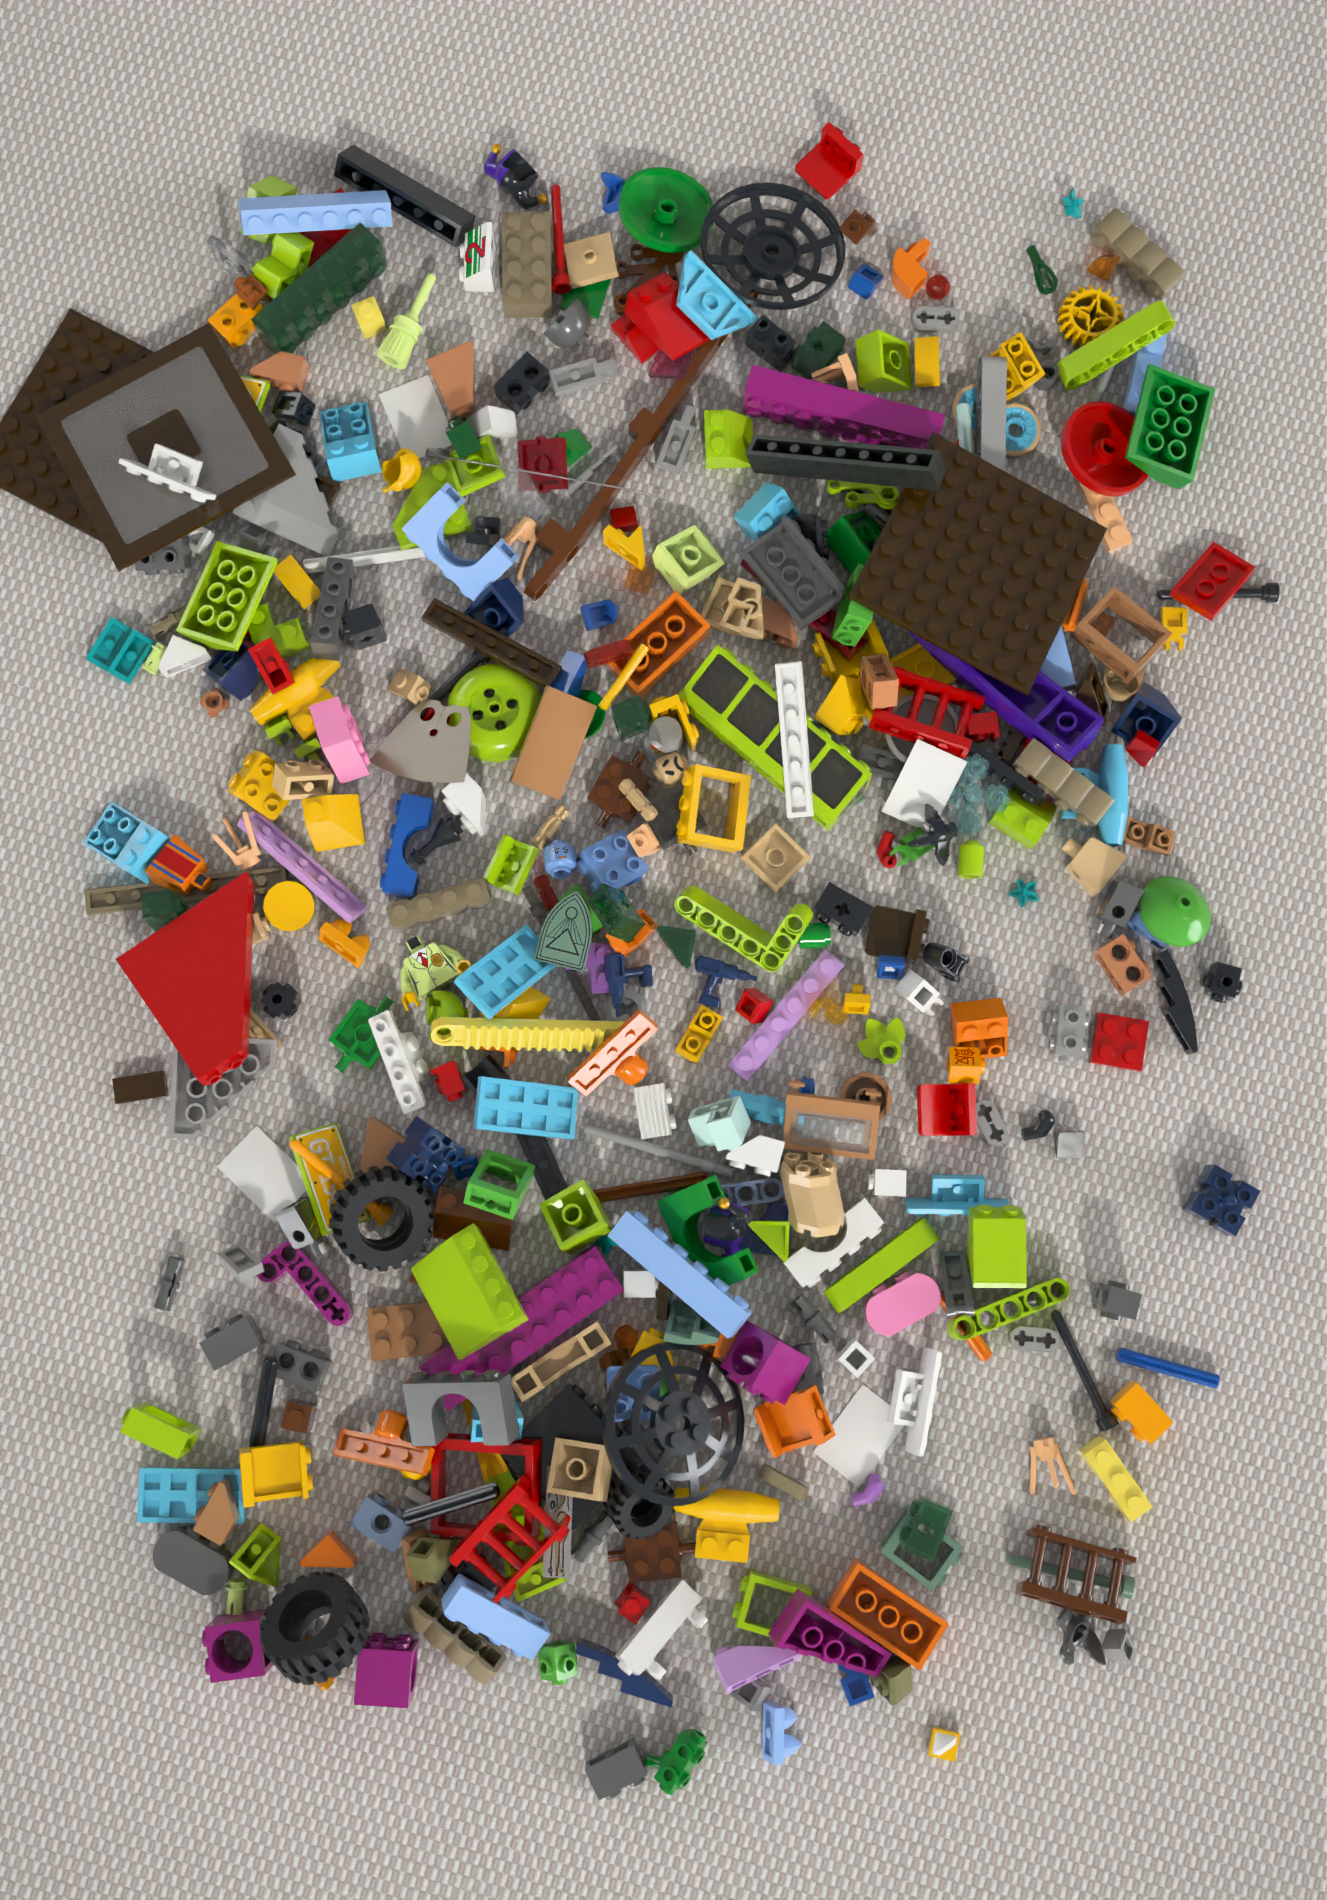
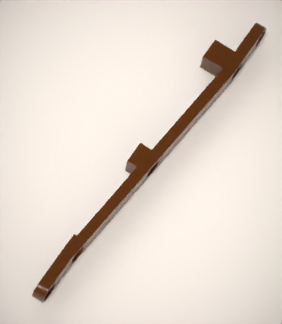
[524,291,759,601]

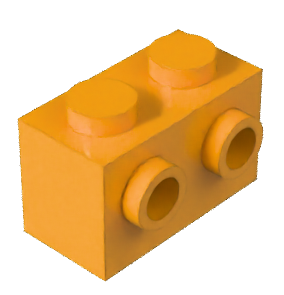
[208,294,268,350]
[1108,1380,1174,1444]

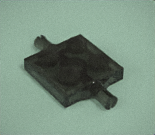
[641,776,707,856]

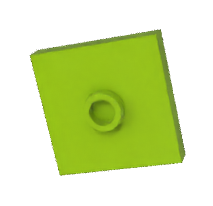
[445,434,506,497]

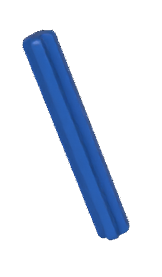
[1116,1348,1220,1388]

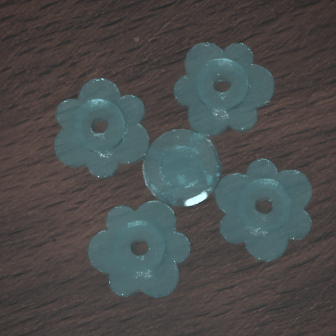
[946,754,1010,835]

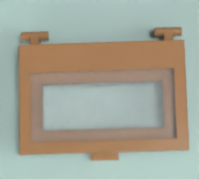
[783,1079,882,1160]

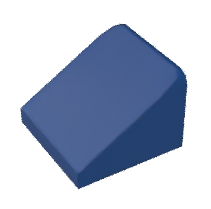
[848,263,884,299]

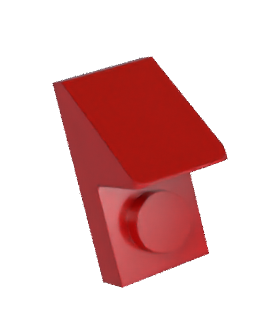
[610,314,661,364]
[248,637,295,695]

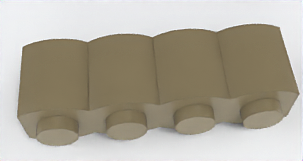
[1091,208,1185,301]
[1012,738,1115,827]
[386,878,492,930]
[402,1590,507,1684]

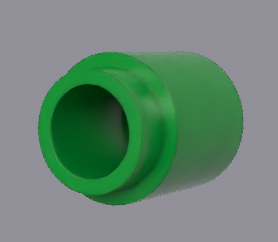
[797,922,831,949]

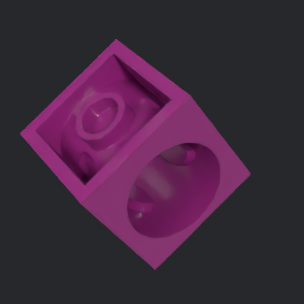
[720,1320,811,1405]
[202,1609,274,1683]
[354,1632,419,1708]

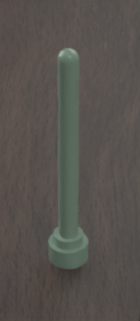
[1006,1554,1135,1599]

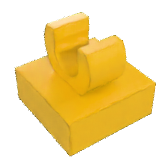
[842,984,871,1015]

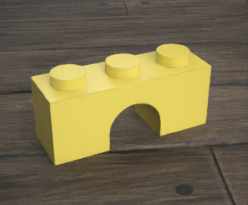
[1078,1436,1153,1522]

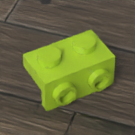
[483,834,539,896]

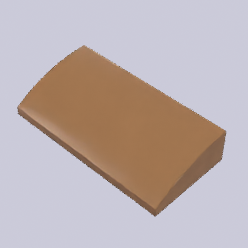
[509,685,597,800]

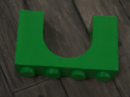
[656,1175,759,1286]

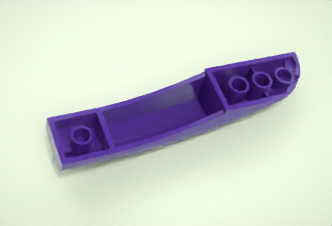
[908,631,1104,762]

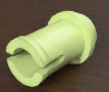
[141,642,167,676]
[226,1578,247,1615]

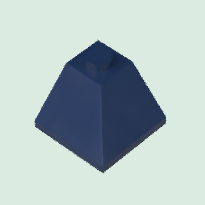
[463,577,524,638]
[202,638,258,701]
[1111,681,1182,758]

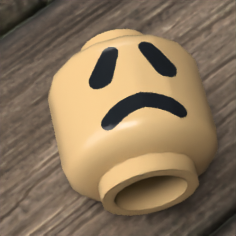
[652,751,690,788]

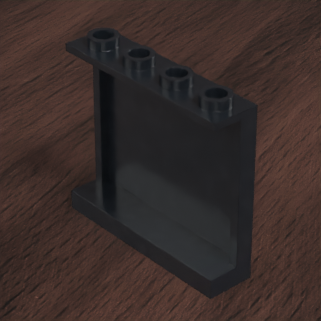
[501,1383,641,1530]

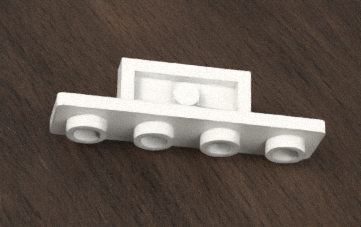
[118,444,216,503]
[368,1010,430,1114]
[888,1347,942,1457]

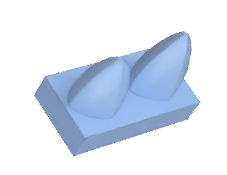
[762,1701,802,1765]

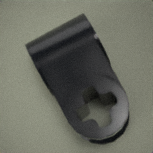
[923,942,970,983]

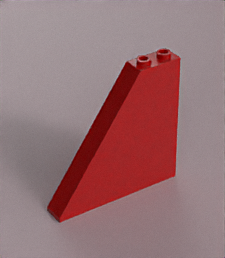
[116,872,255,1087]

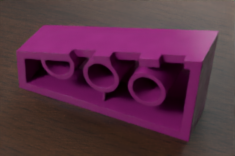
[768,1588,892,1677]

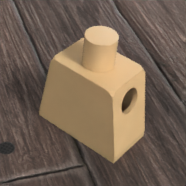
[1061,837,1127,897]

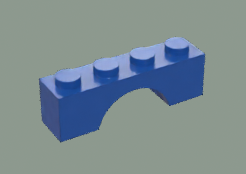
[380,793,435,900]

